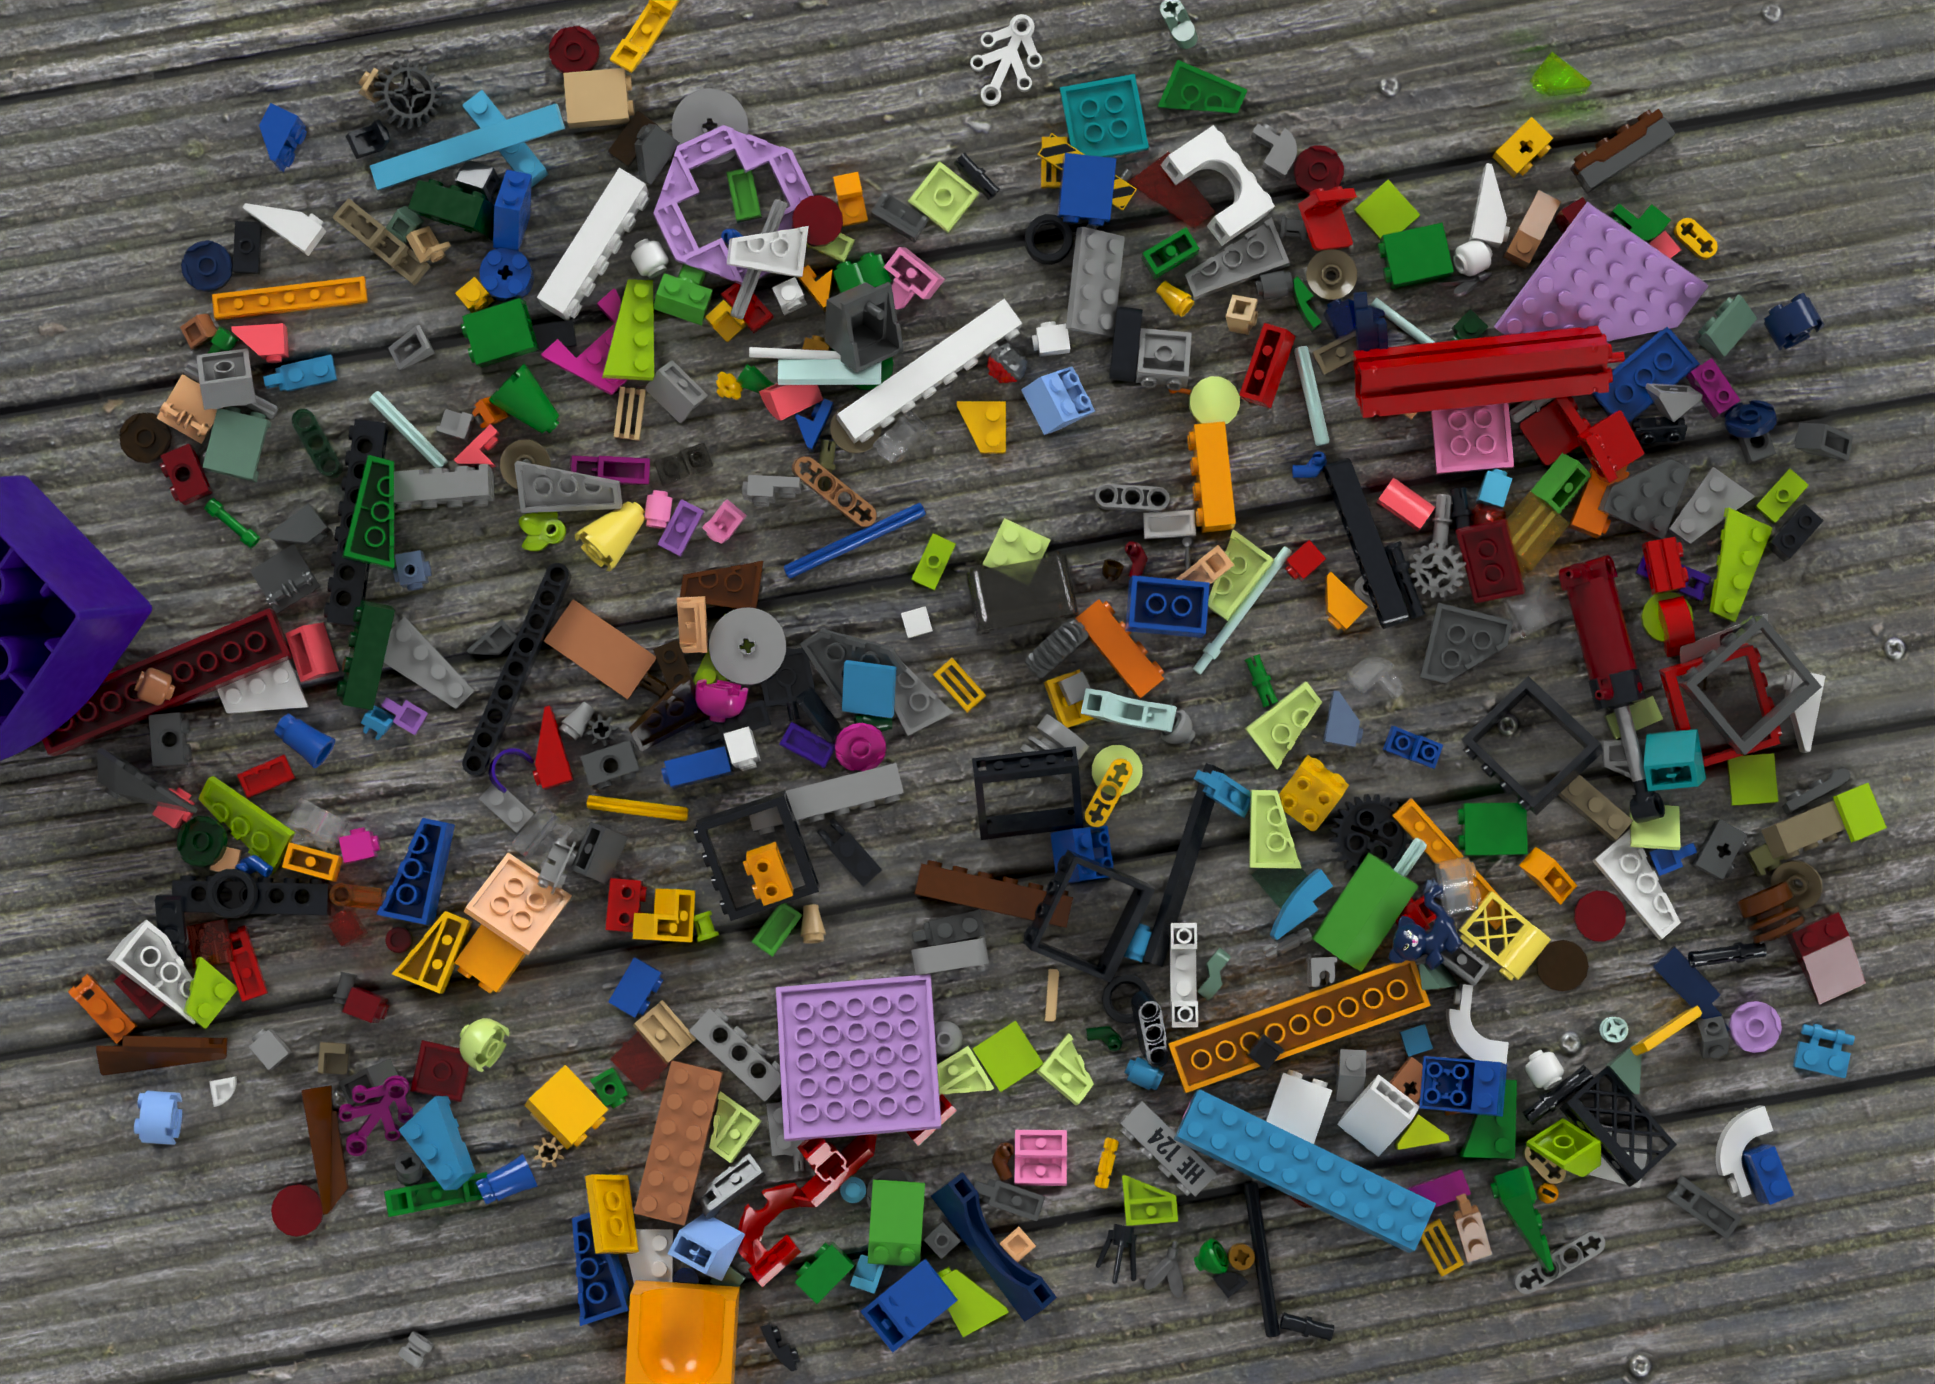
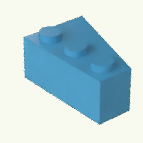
[399,1096,476,1190]

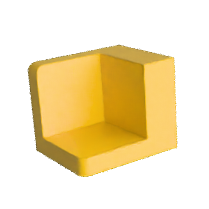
[705,300,746,342]

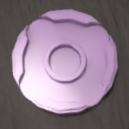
[1729,1001,1782,1053]

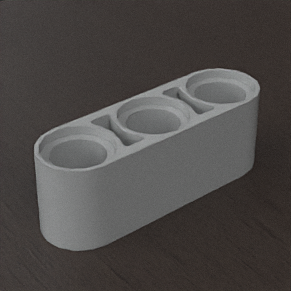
[1095,484,1170,513]
[911,938,989,975]

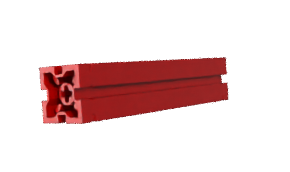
[1353,325,1625,418]

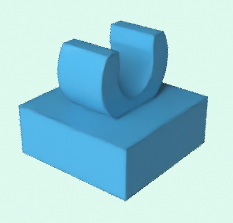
[361,705,396,740]

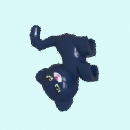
[1389,884,1463,970]

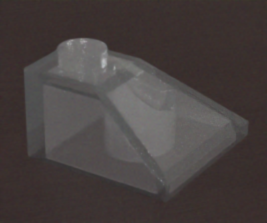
[1502,570,1568,638]

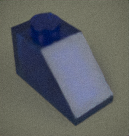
[1323,298,1385,340]

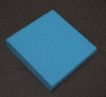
[842,660,896,718]

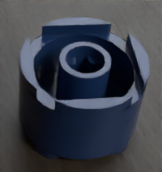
[1764,293,1825,350]

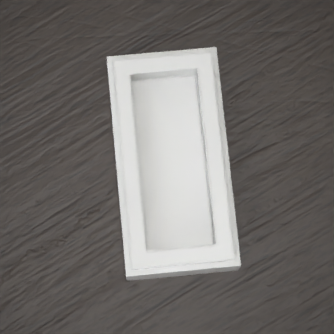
[1143,510,1196,539]

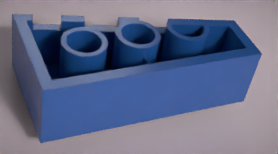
[376,818,455,926]
[572,1211,631,1326]

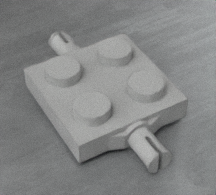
[766,1101,805,1172]

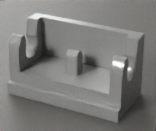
[1306,957,1337,987]

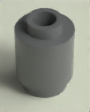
[1255,270,1294,300]

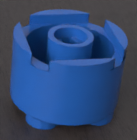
[480,248,534,303]

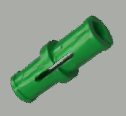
[1244,654,1279,708]

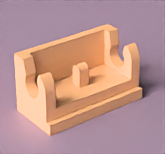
[677,596,708,653]

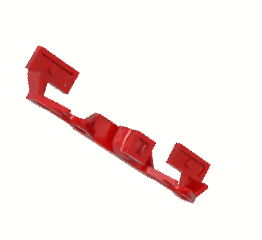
[738,1094,957,1287]

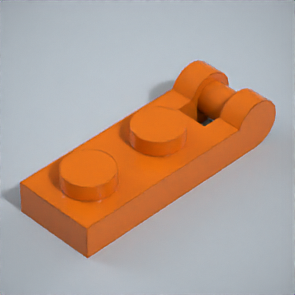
[68,973,137,1044]

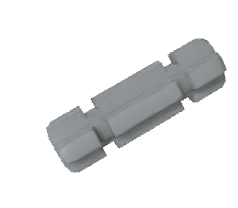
[1263,928,1312,960]

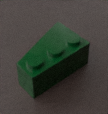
[408,179,494,241]

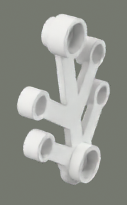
[970,14,1042,106]

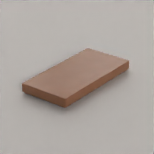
[544,599,657,700]

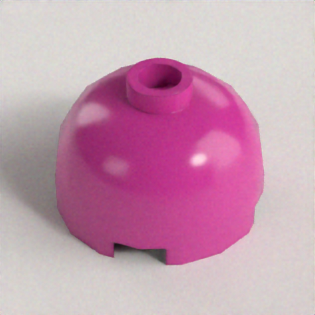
[695,679,748,722]

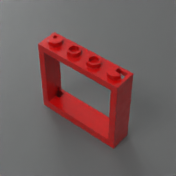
[1659,643,1782,767]

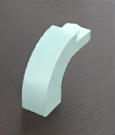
[1081,688,1177,732]

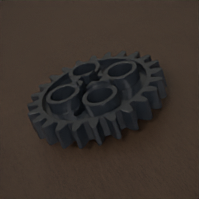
[1329,794,1413,874]

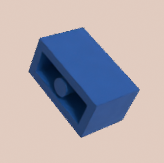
[608,957,664,1018]

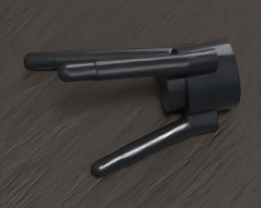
[1096,1224,1137,1284]

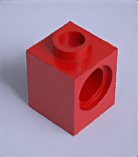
[1284,540,1326,582]

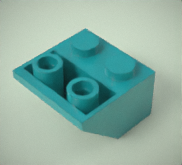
[1644,729,1706,791]

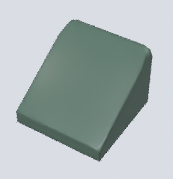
[386,206,424,244]
[710,1264,746,1287]

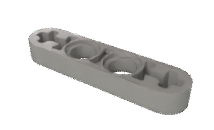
[1513,1231,1605,1294]

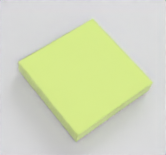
[908,161,979,233]

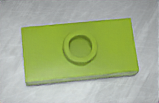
[1755,468,1809,524]
[911,533,956,591]

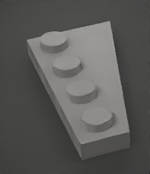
[1185,217,1290,300]

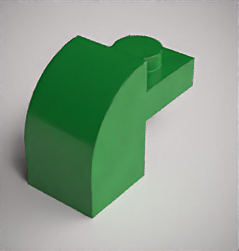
[1609,204,1671,243]

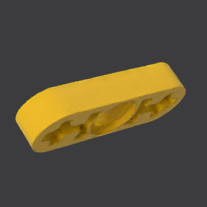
[1084,759,1133,827]

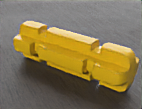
[1094,1138,1119,1189]

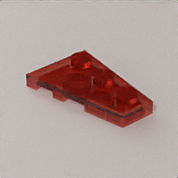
[1128,152,1215,228]

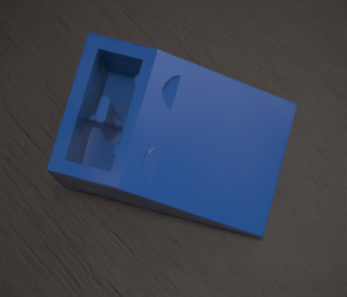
[1419,1056,1507,1117]
[860,1259,958,1353]

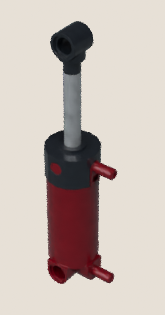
[1559,555,1665,823]

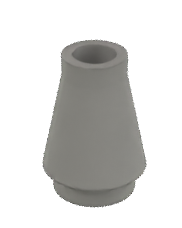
[559,702,595,741]

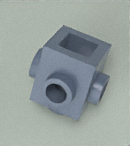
[393,550,432,591]

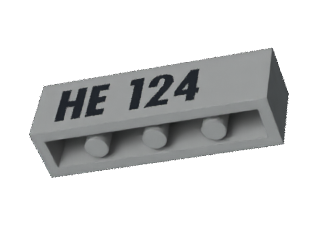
[1120,1101,1217,1197]

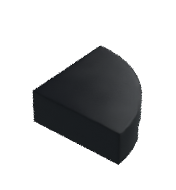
[1212,1272,1249,1298]

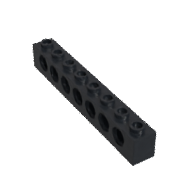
[324,419,389,627]

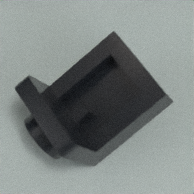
[346,119,390,159]

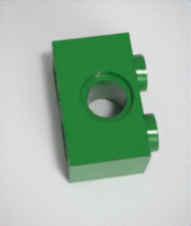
[1141,227,1200,280]

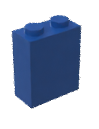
[1057,153,1117,226]
[493,170,532,251]
[661,746,734,789]
[1742,1144,1794,1205]

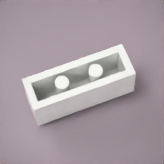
[724,726,761,771]

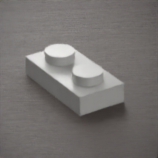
[479,784,535,834]

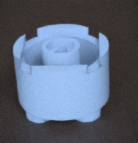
[134,1091,182,1145]

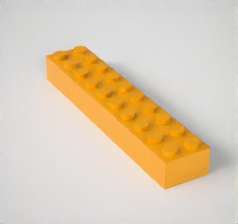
[1168,961,1431,1093]

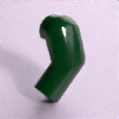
[1086,1026,1123,1051]

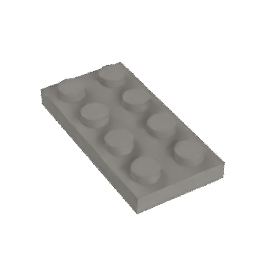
[1066,227,1125,338]

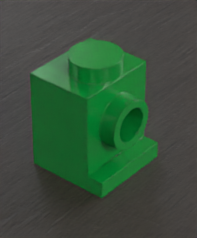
[590,1067,629,1109]

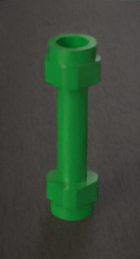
[204,498,261,549]

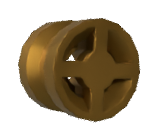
[1228,1243,1255,1270]

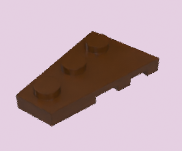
[680,561,764,609]

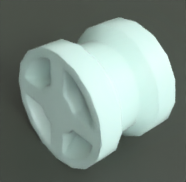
[1599,1017,1628,1043]

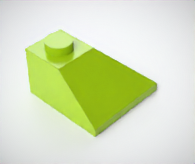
[1526,1118,1601,1177]

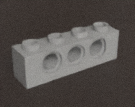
[689,1008,781,1102]

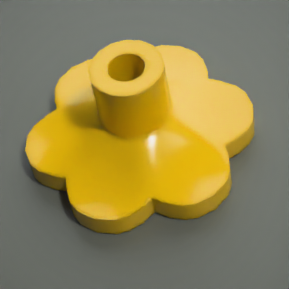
[716,372,743,400]

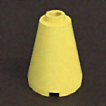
[575,501,645,571]

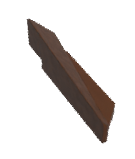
[96,1036,228,1075]
[302,1085,349,1215]

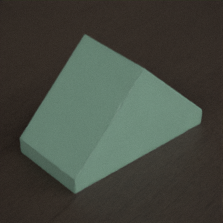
[1606,1042,1642,1094]

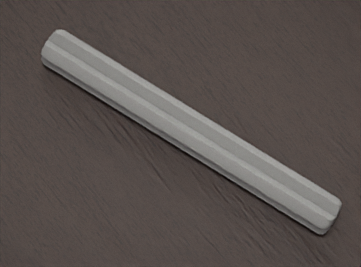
[731,199,787,319]

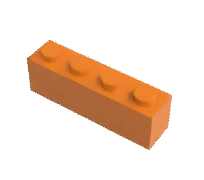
[1568,460,1635,539]
[1075,599,1164,700]

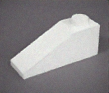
[1469,163,1510,248]
[242,203,326,256]
[1783,670,1825,753]

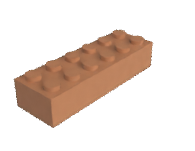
[634,1060,724,1226]

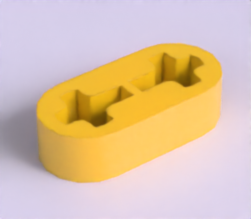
[1674,218,1718,260]

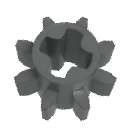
[586,714,619,747]

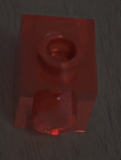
[328,910,368,947]

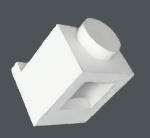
[772,277,807,316]

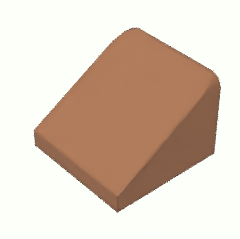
[180,314,217,350]

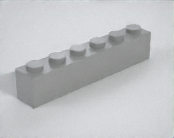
[746,763,904,835]

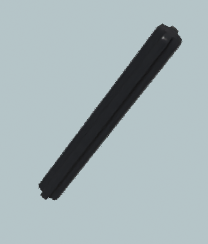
[1244,1182,1280,1337]

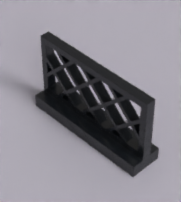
[1559,1066,1677,1187]

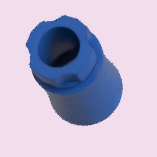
[274,713,336,768]
[476,1154,538,1205]

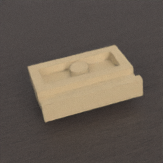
[633,1000,696,1065]

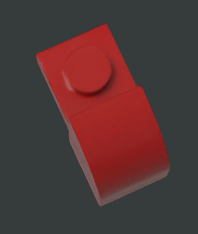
[1658,596,1695,658]

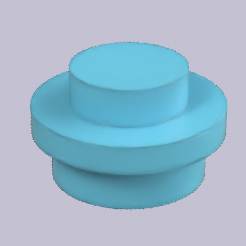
[840,1177,866,1203]

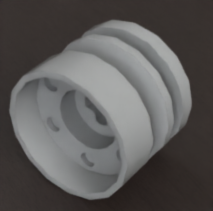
[1020,714,1089,782]

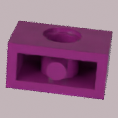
[1685,358,1741,419]

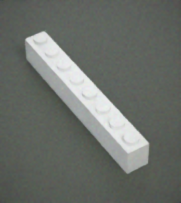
[836,299,1022,443]

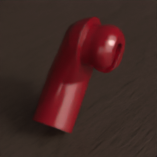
[1125,541,1148,577]

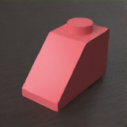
[232,323,289,363]

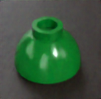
[1194,1238,1229,1274]

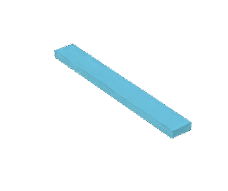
[370,104,565,190]

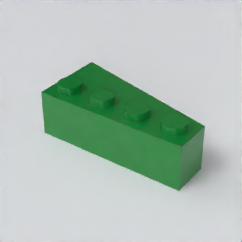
[342,455,394,570]

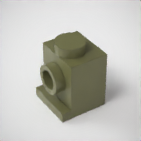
[1745,843,1784,877]

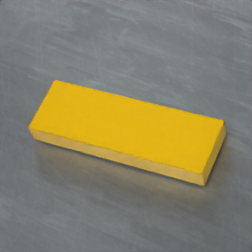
[1630,1006,1702,1056]

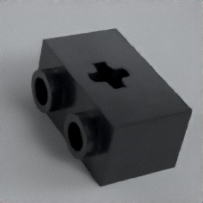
[1766,504,1824,562]

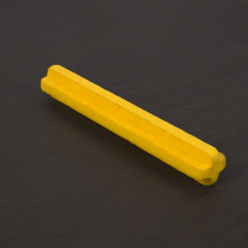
[587,795,689,821]

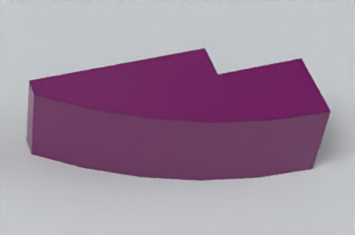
[570,455,650,485]
[1405,1169,1471,1208]

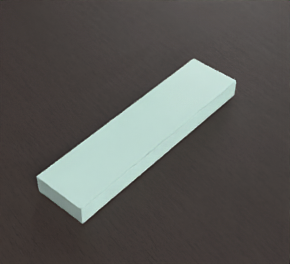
[778,359,881,385]

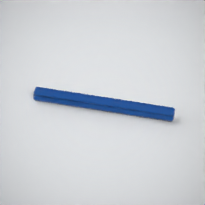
[784,503,926,578]

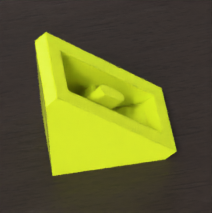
[1395,1114,1450,1150]

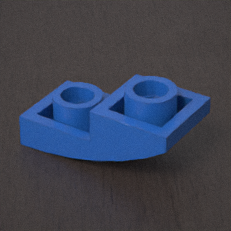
[1382,726,1443,769]

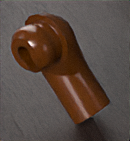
[992,1143,1014,1182]

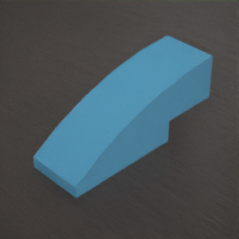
[1270,869,1333,940]

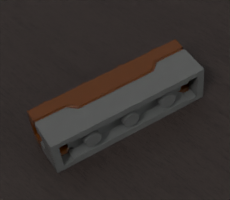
[1570,109,1676,194]

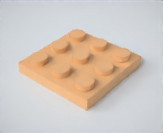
[464,853,572,955]

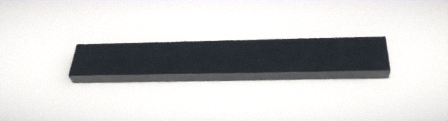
[1144,763,1225,967]

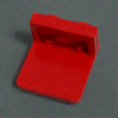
[1298,186,1357,251]
[1519,396,1591,466]

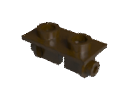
[653,640,696,690]

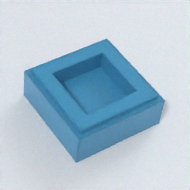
[1399,1024,1433,1057]

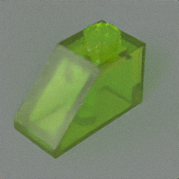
[1530,52,1592,96]

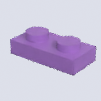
[657,499,704,557]

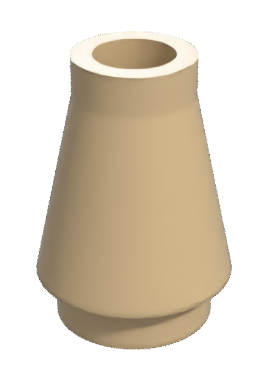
[800,904,826,944]

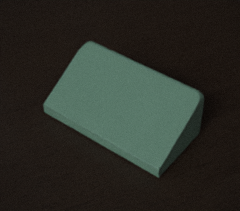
[1419,963,1458,990]

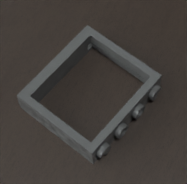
[1678,616,1822,755]

